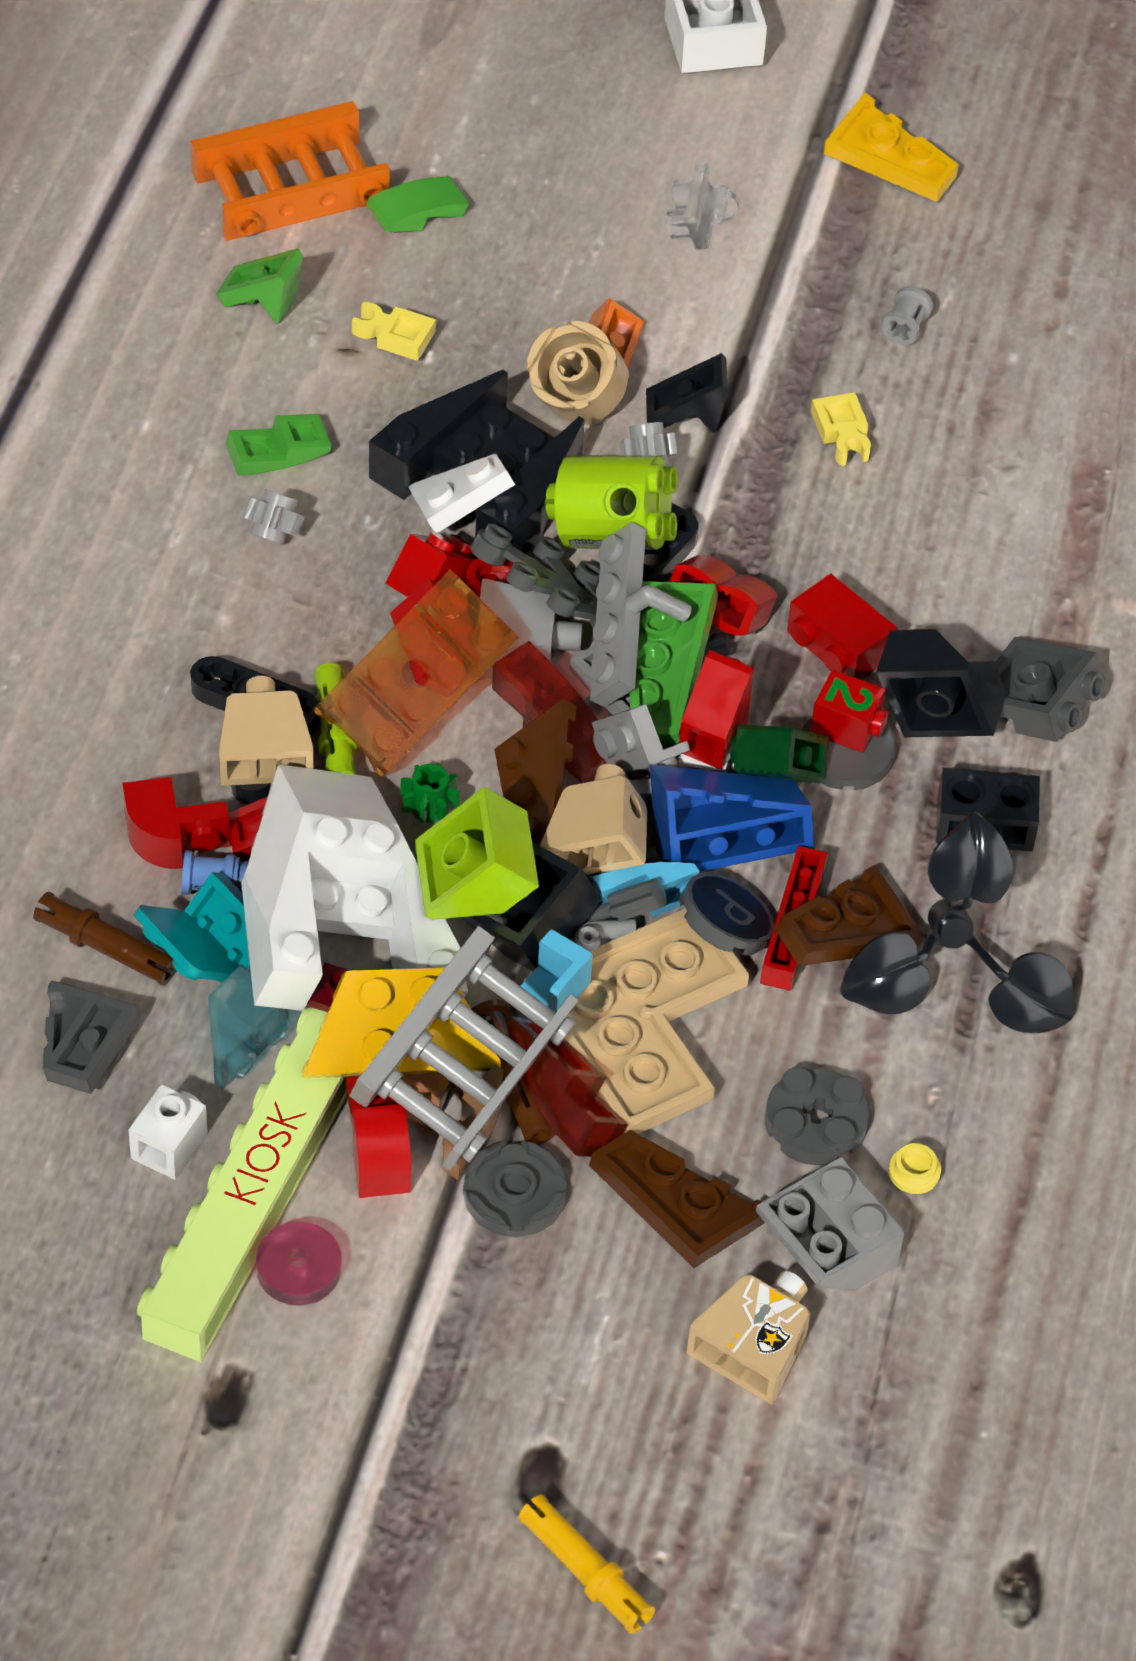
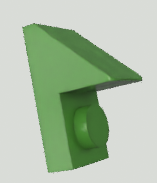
[216,248,303,324]

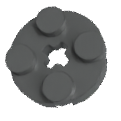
[765,1067,869,1165]

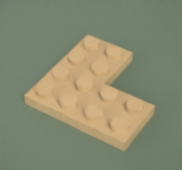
[524,908,749,1135]

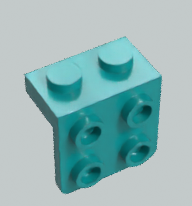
[134,872,252,984]

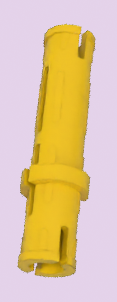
[518,1494,655,1634]

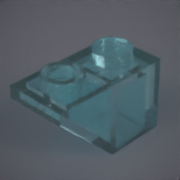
[208,965,290,1091]

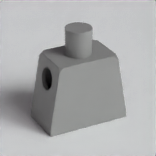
[473,579,583,679]

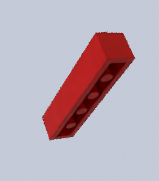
[760,846,828,991]

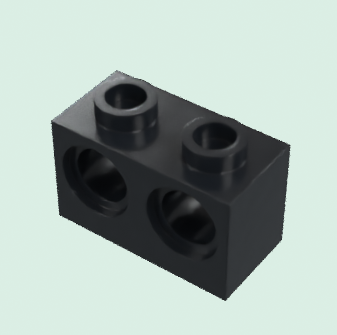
[936,767,1040,852]

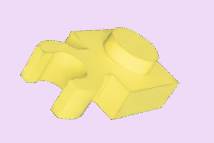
[352,302,436,361]
[811,392,871,466]

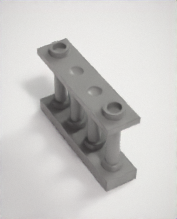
[349,926,579,1171]

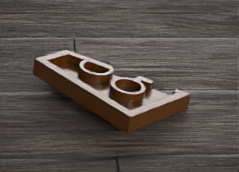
[494,698,576,846]
[775,865,924,966]
[589,1130,765,1268]

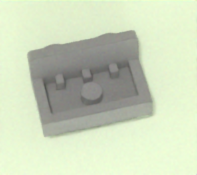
[591,704,690,780]

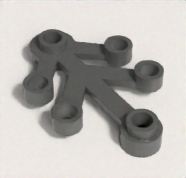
[470,524,600,628]

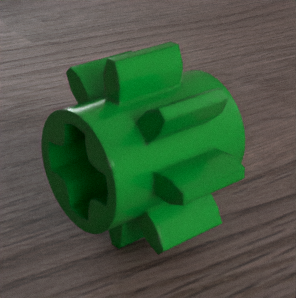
[400,763,460,824]

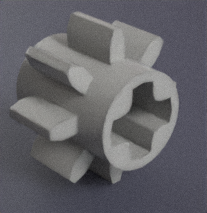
[620,422,678,466]
[243,489,305,544]

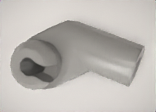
[571,919,637,951]

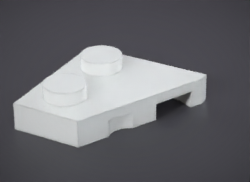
[408,453,515,533]

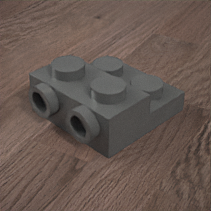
[994,636,1105,742]

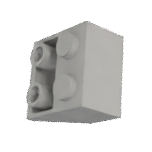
[756,1157,905,1290]

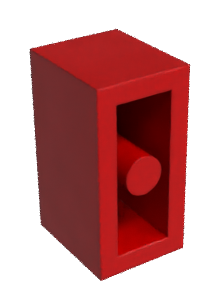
[787,573,898,680]

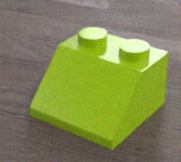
[415,787,539,920]

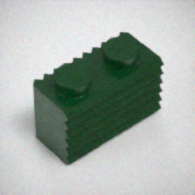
[730,724,828,784]

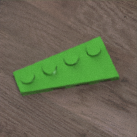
[629,581,718,746]

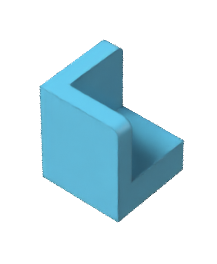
[521,929,593,1012]

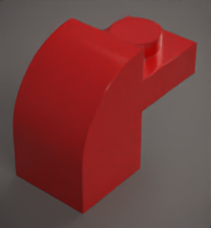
[122,777,230,869]
[346,1076,411,1198]

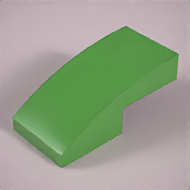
[366,176,469,232]
[225,414,332,476]

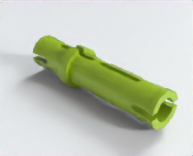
[314,663,357,775]

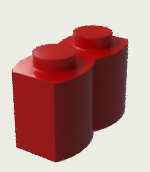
[670,555,778,636]

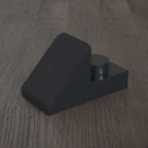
[646,353,728,433]

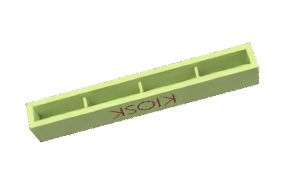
[137,1005,347,1362]

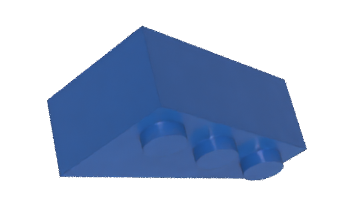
[650,764,814,872]

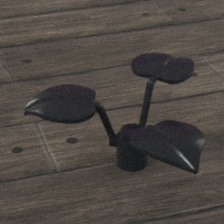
[840,811,1075,1033]

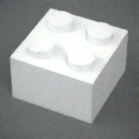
[664,0,767,73]

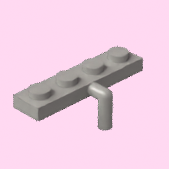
[590,522,691,707]

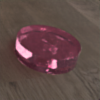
[256,1222,341,1306]

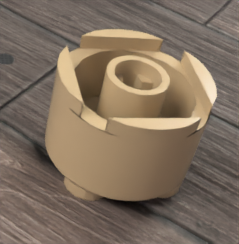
[527,321,629,425]

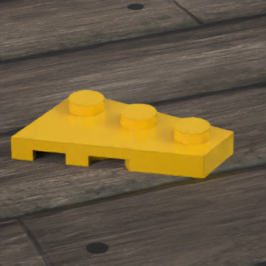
[824,92,958,202]

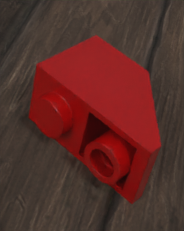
[385,531,478,597]
[679,650,754,770]

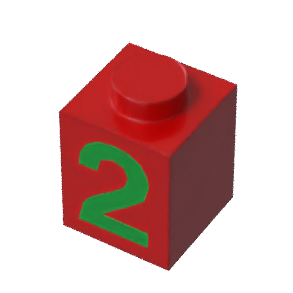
[810,670,889,753]

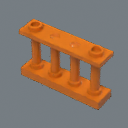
[190,101,390,241]

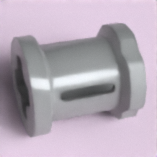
[881,286,933,346]

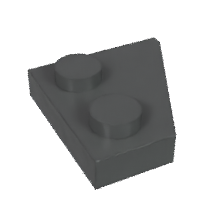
[43,980,140,1094]

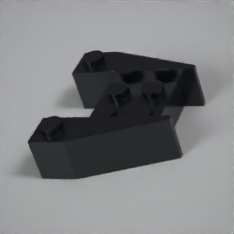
[369,369,585,560]

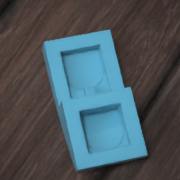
[592,862,699,918]

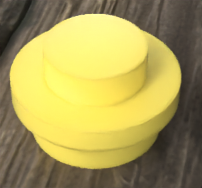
[889,1143,941,1194]

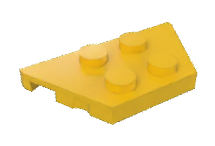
[302,968,501,1079]

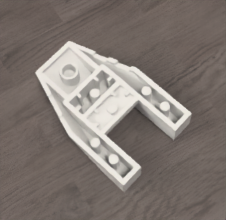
[241,764,468,1011]

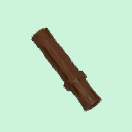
[33,891,176,986]

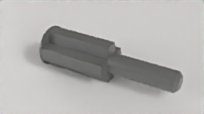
[582,878,666,925]

